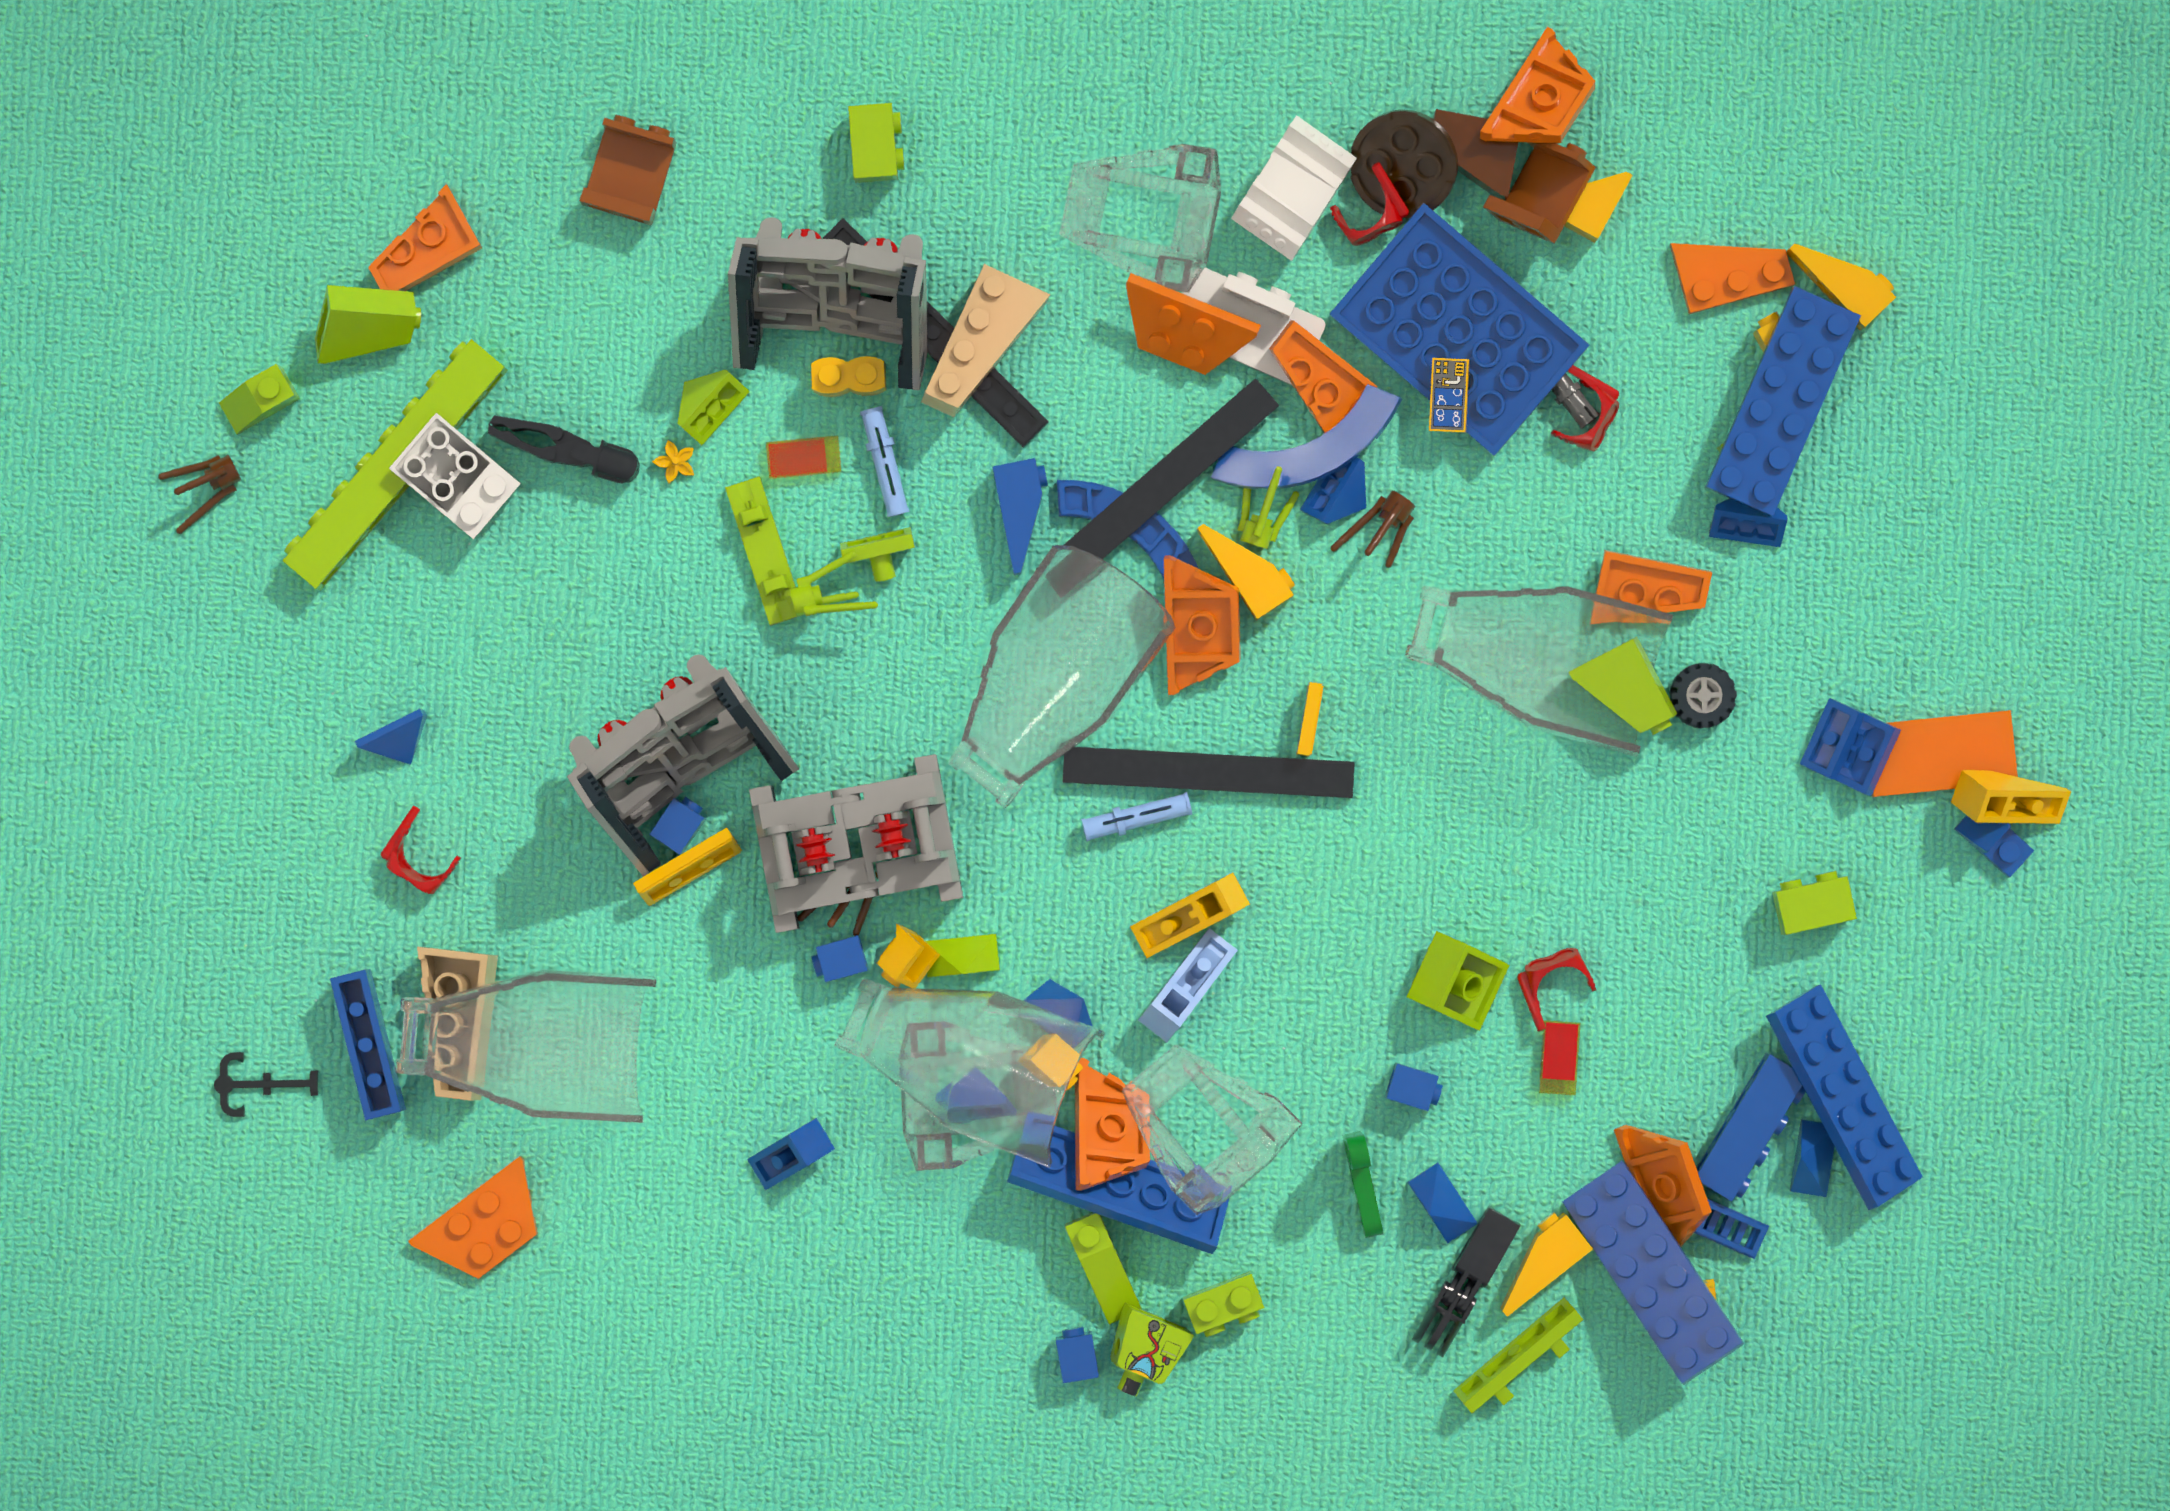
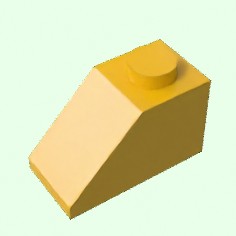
[1565,172,1633,243]

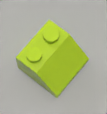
[1406,931,1510,1031]

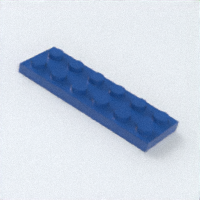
[1705,286,1861,517]
[1766,984,1923,1210]
[1007,1116,1232,1254]
[1562,1161,1745,1385]

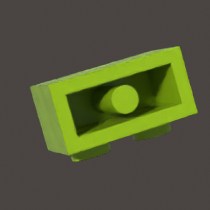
[848,103,905,183]
[1772,871,1857,935]
[1183,1271,1265,1337]

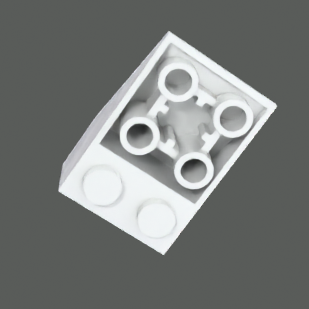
[389,413,521,539]

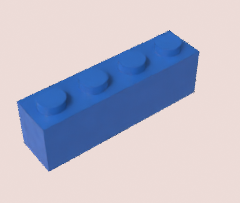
[330,969,406,1121]
[1696,1053,1806,1202]

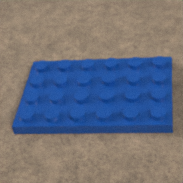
[1330,203,1590,456]

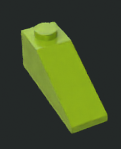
[1065,1212,1142,1324]

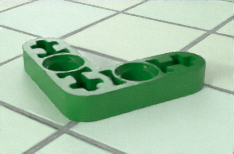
[1342,1131,1383,1238]

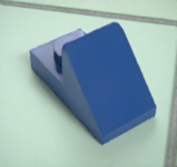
[1954,815,2034,878]

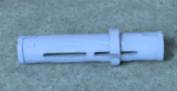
[860,406,910,517]
[1081,792,1192,841]

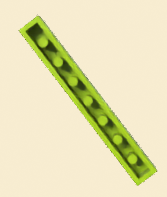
[283,339,508,591]

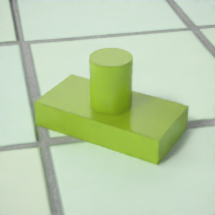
[840,527,915,582]

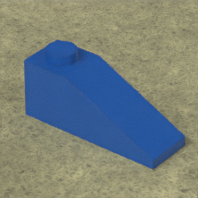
[992,458,1048,576]

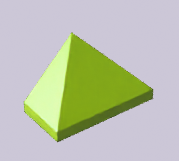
[677,369,750,445]
[926,934,1000,977]

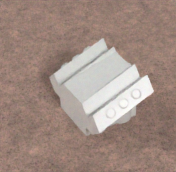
[1231,115,1357,261]

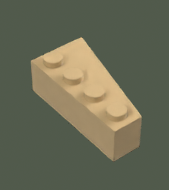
[921,264,1050,417]
[417,947,498,1101]

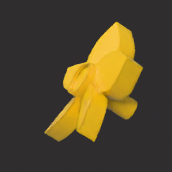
[652,440,694,484]

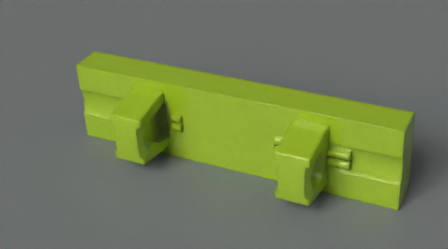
[725,476,803,626]
[1453,1297,1584,1413]

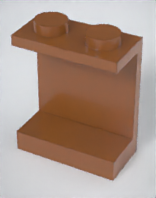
[580,115,677,226]
[1483,142,1596,244]

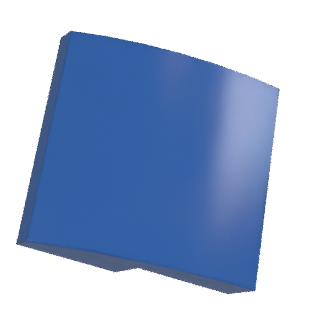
[1800,698,1901,796]

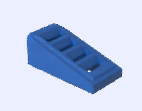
[1694,1198,1769,1259]

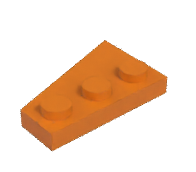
[1269,320,1378,434]

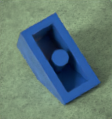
[747,1118,835,1190]

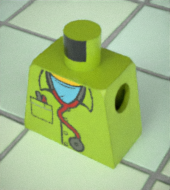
[1110,1302,1194,1397]

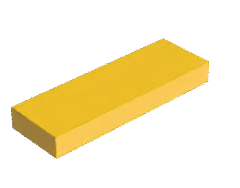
[633,828,742,906]

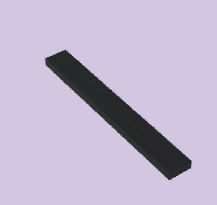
[822,218,1049,448]
[1036,378,1279,596]
[1063,746,1355,798]

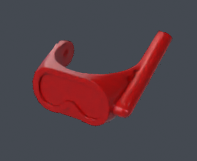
[1330,162,1409,246]
[1551,365,1620,451]
[381,806,461,894]
[1517,948,1596,1032]

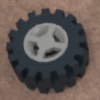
[1669,663,1737,728]

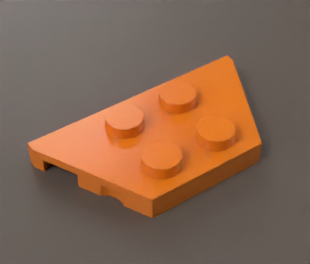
[1480,27,1595,143]
[1126,273,1261,375]
[1164,555,1241,695]
[1075,1057,1150,1191]
[1614,1125,1712,1247]
[408,1156,538,1279]

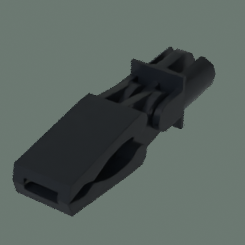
[488,415,640,484]
[1412,1206,1521,1358]

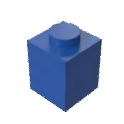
[650,796,706,855]
[811,935,869,982]
[1385,1062,1443,1111]
[1056,1326,1099,1384]

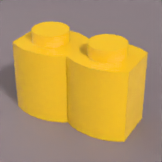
[811,356,886,397]

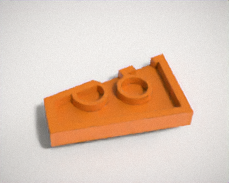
[368,184,482,291]
[1670,243,1795,314]
[1590,550,1712,622]

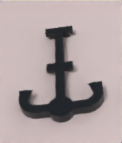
[214,1052,318,1117]

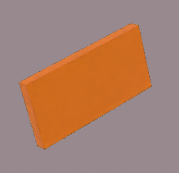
[1872,710,2018,797]

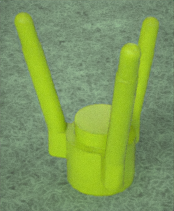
[1237,466,1299,549]
[790,551,878,616]

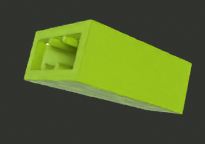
[315,285,421,364]
[1568,637,1677,735]

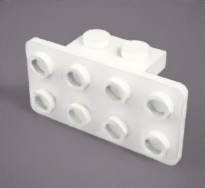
[1182,265,1325,386]

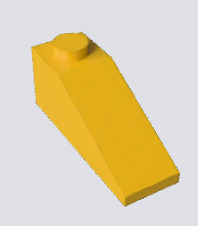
[1786,244,1896,331]
[1197,524,1295,621]
[1951,770,2071,824]
[1130,872,1250,958]
[1500,1212,1593,1317]

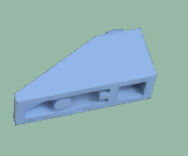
[1138,928,1238,1043]

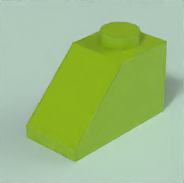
[219,364,300,435]

